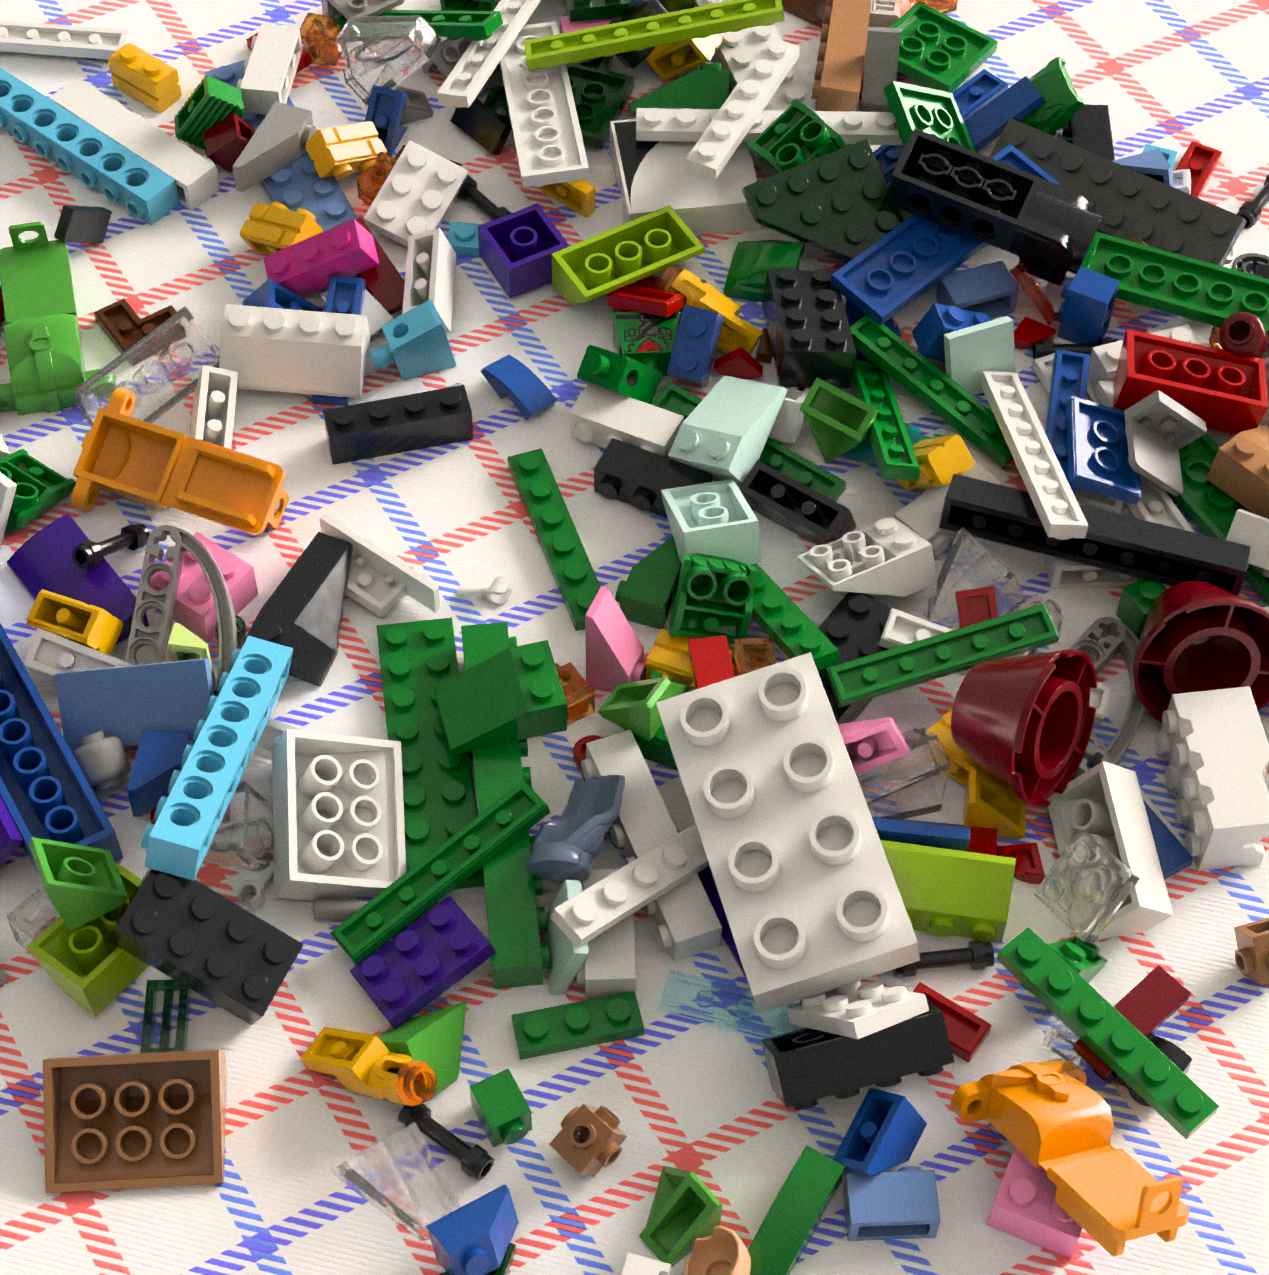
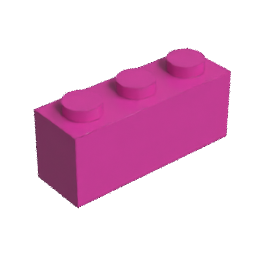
[263,219,379,298]

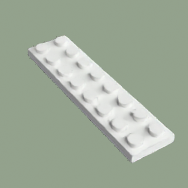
[499,21,590,188]

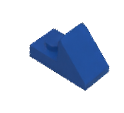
[365,85,407,158]

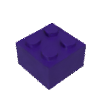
[478,203,570,299]

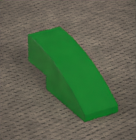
[748,1145,845,1275]

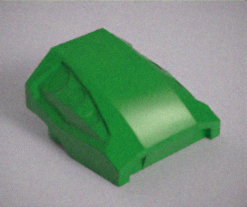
[1019,56,1084,136]
[747,99,844,173]
[724,240,805,302]
[0,449,76,533]
[668,553,758,648]

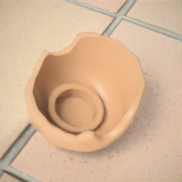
[685,1225,751,1275]

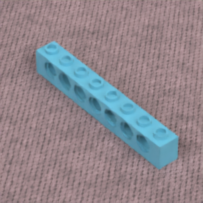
[0,67,180,226]
[141,635,293,881]

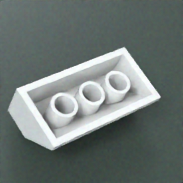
[219,304,370,399]
[1047,761,1173,941]

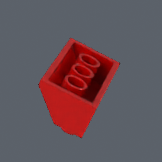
[1113,329,1268,435]

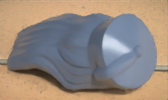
[527,774,625,883]

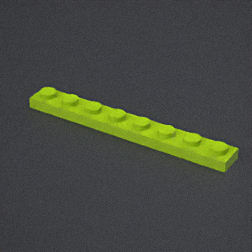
[524,0,785,71]

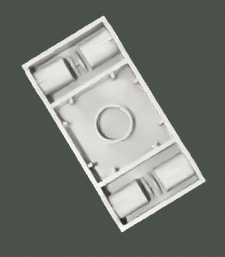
[656,652,920,1013]

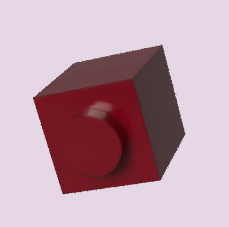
[203,112,255,172]

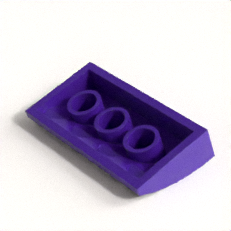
[7,513,149,645]

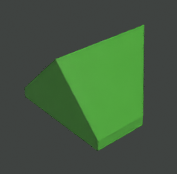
[800,377,879,464]
[598,676,690,742]
[377,1001,467,1101]
[639,1166,722,1267]

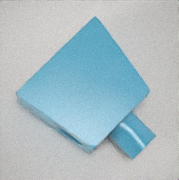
[368,300,457,380]

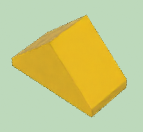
[962,768,1026,840]

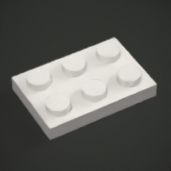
[363,140,469,248]
[786,980,929,1039]

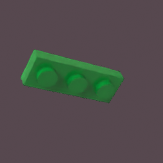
[511,991,644,1060]

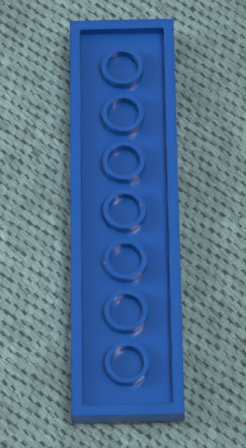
[830,144,1060,325]

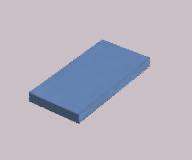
[54,658,214,751]

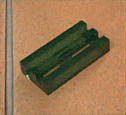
[140,979,191,1053]

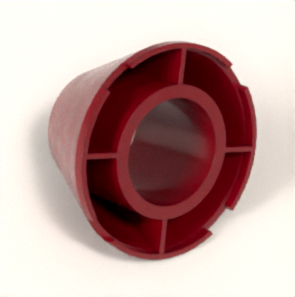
[1132,581,1269,724]
[951,649,1097,809]

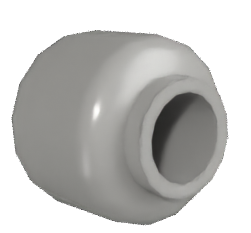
[72,731,130,792]

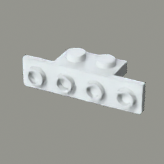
[319,514,440,618]

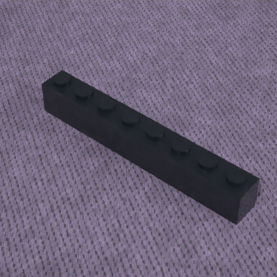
[939,474,1251,596]

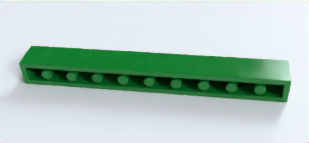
[461,622,551,989]

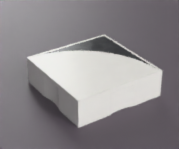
[610,119,761,235]

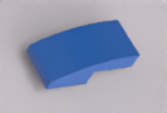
[480,354,557,421]

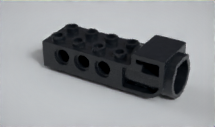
[883,128,1102,286]

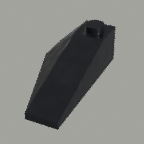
[243,532,353,687]

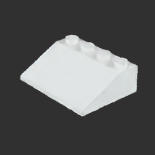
[272,729,406,901]

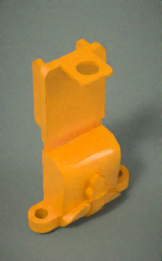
[71,387,289,536]
[950,1059,1189,1257]

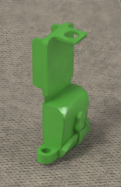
[0,221,115,415]

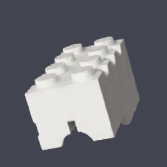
[1155,686,1269,871]

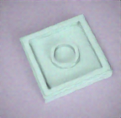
[944,316,1016,396]
[543,880,589,995]

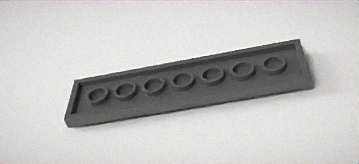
[989,118,1247,266]

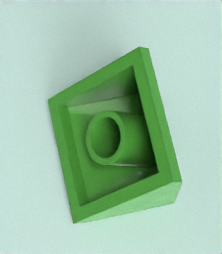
[29,837,128,931]

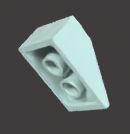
[668,375,787,486]
[661,479,761,565]

